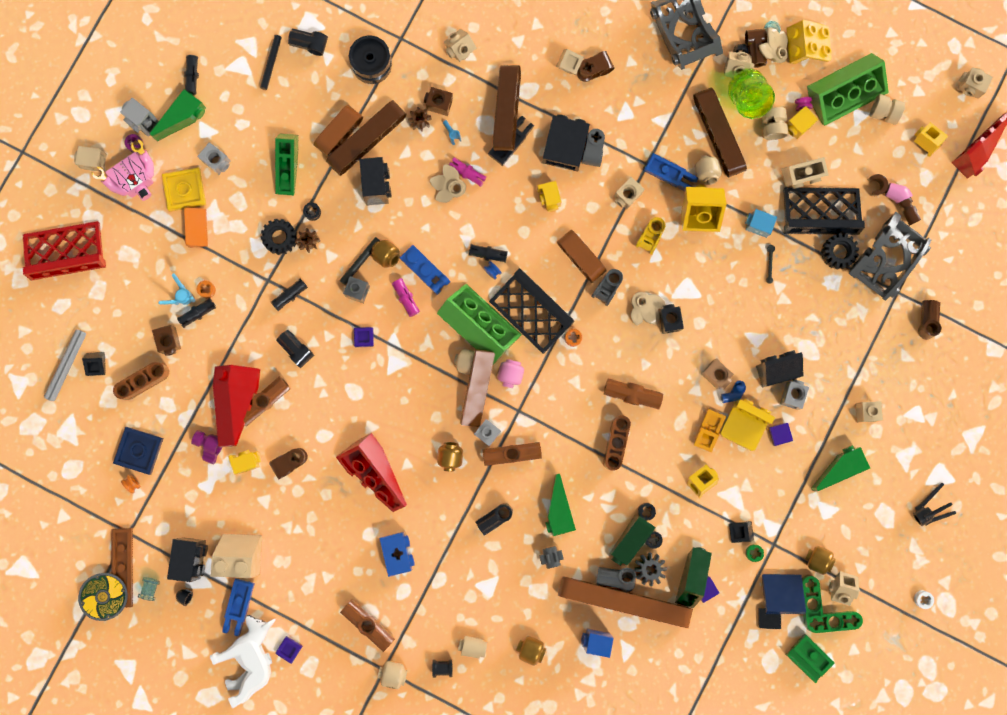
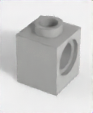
[197,142,231,175]
[780,379,809,410]
[474,419,501,447]

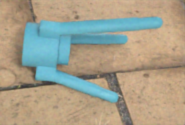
[158,273,195,305]

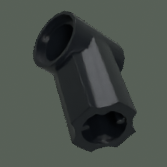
[288,28,328,56]
[276,330,315,369]
[475,503,513,536]

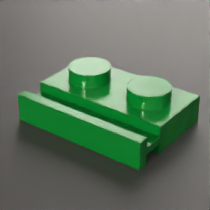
[785,634,835,684]

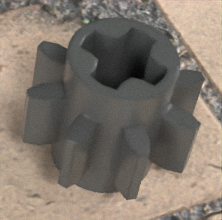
[539,546,564,569]

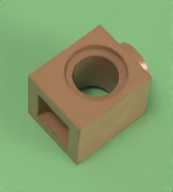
[701,358,734,389]

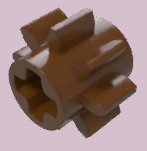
[408,107,432,132]
[296,228,321,253]

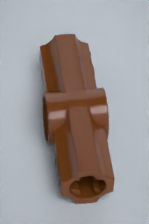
[244,376,291,427]
[603,378,664,410]
[482,442,542,466]
[340,599,395,652]

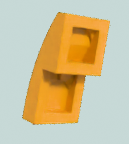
[693,408,726,453]

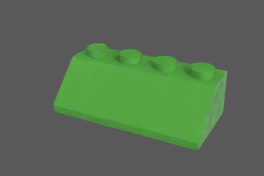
[807,53,889,126]
[437,284,522,364]

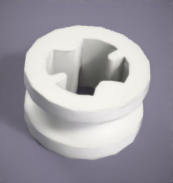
[914,590,934,609]

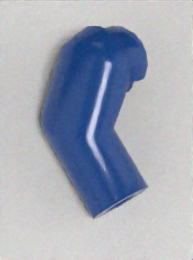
[721,380,746,403]

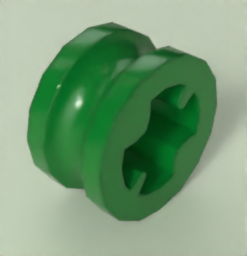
[745,544,764,562]

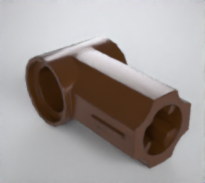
[745,29,767,68]
[918,300,942,340]

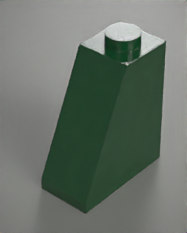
[609,515,656,566]
[675,547,712,608]

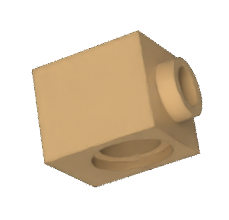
[556,49,584,75]
[74,146,107,172]
[614,177,645,209]
[855,401,883,423]

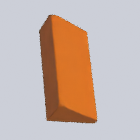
[184,208,208,248]

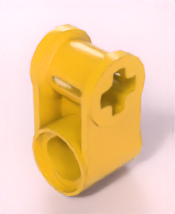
[635,217,666,255]

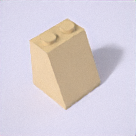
[210,534,262,578]

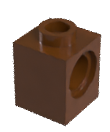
[424,87,453,116]
[152,325,181,356]

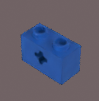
[379,532,415,577]
[581,628,614,658]

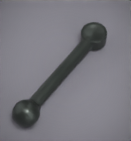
[766,245,775,284]

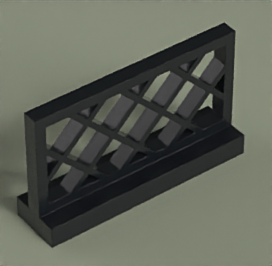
[783,187,865,235]
[489,268,575,354]

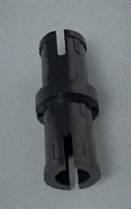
[184,55,199,95]
[469,244,508,263]
[270,278,308,311]
[177,298,217,328]

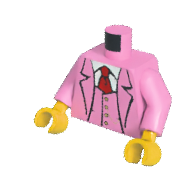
[92,140,154,201]

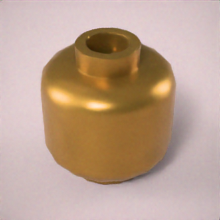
[372,240,400,268]
[437,442,463,472]
[805,546,836,575]
[516,636,547,666]

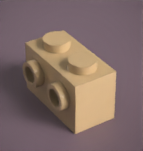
[781,157,829,189]

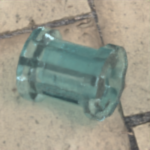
[137,577,160,601]

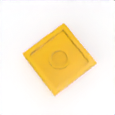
[162,167,207,212]

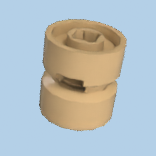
[870,94,906,126]
[761,107,789,140]

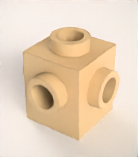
[444,28,477,62]
[724,51,754,81]
[958,67,993,99]
[829,571,860,606]

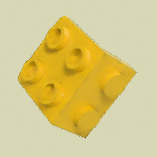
[786,20,832,64]
[720,398,775,451]

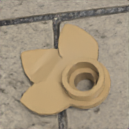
[759,28,788,63]
[430,165,466,203]
[630,292,665,326]

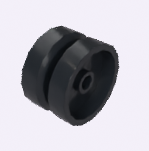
[348,35,392,84]

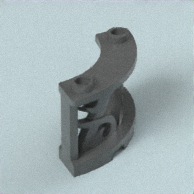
[650,0,723,70]
[849,212,932,301]

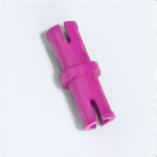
[449,157,487,187]
[392,278,420,317]

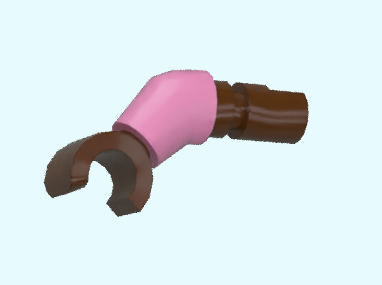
[867,174,921,226]

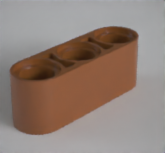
[313,105,363,157]
[557,229,607,283]
[113,362,170,400]
[603,415,631,471]

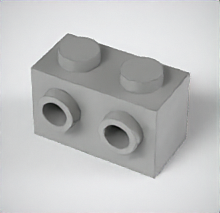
[120,98,159,137]

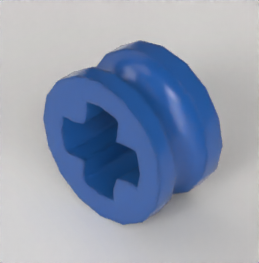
[483,261,502,280]

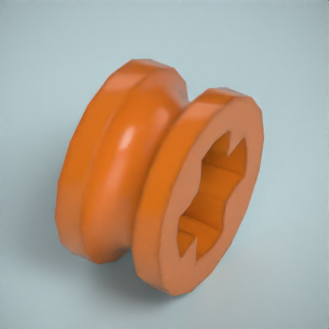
[196,280,216,299]
[565,329,582,347]
[121,474,141,494]

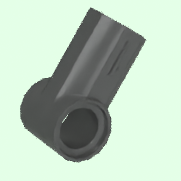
[597,567,636,592]

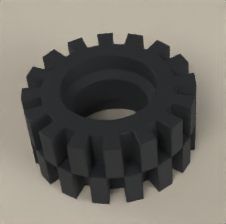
[261,219,297,255]
[821,233,859,270]

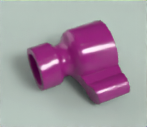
[191,430,223,465]

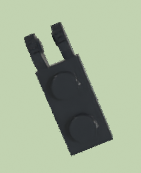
[488,116,535,167]

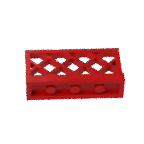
[23,221,106,281]

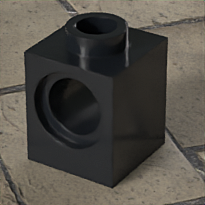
[659,304,684,334]

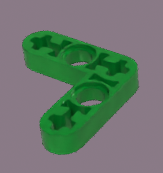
[802,575,863,633]

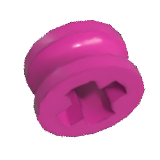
[795,97,813,111]

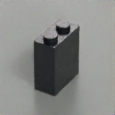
[542,115,590,172]

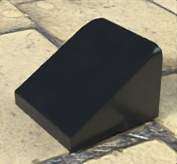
[82,352,106,376]
[729,521,754,543]
[758,608,781,629]

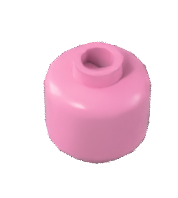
[497,359,524,388]

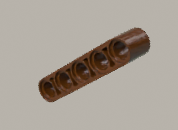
[493,65,521,151]
[693,87,747,178]
[326,100,407,176]

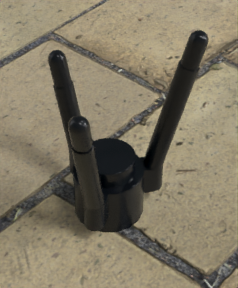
[913,483,957,526]

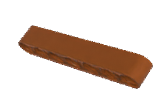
[558,576,693,629]

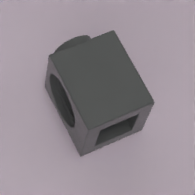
[343,276,370,304]

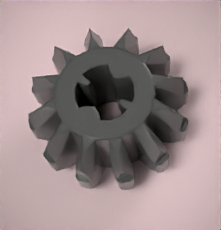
[634,552,667,586]

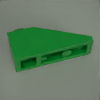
[149,89,206,141]
[275,133,299,196]
[811,445,871,492]
[545,473,576,537]

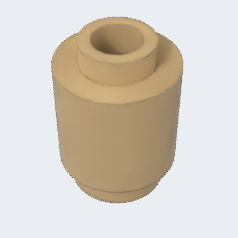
[458,636,488,659]

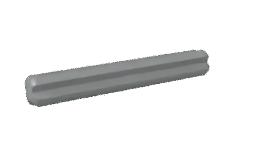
[44,329,86,401]

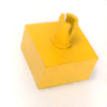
[681,184,727,232]

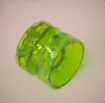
[728,69,775,119]

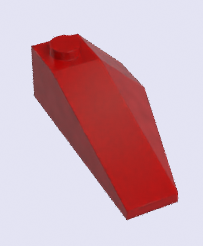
[952,111,1007,179]
[213,365,261,447]
[336,433,407,512]

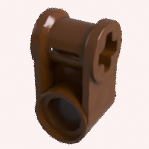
[577,51,615,82]
[269,448,308,480]

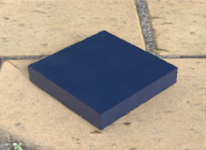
[113,427,164,475]
[761,574,806,614]

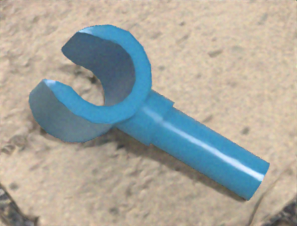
[443,120,462,145]

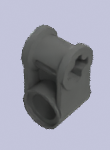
[581,129,605,167]
[591,269,623,306]

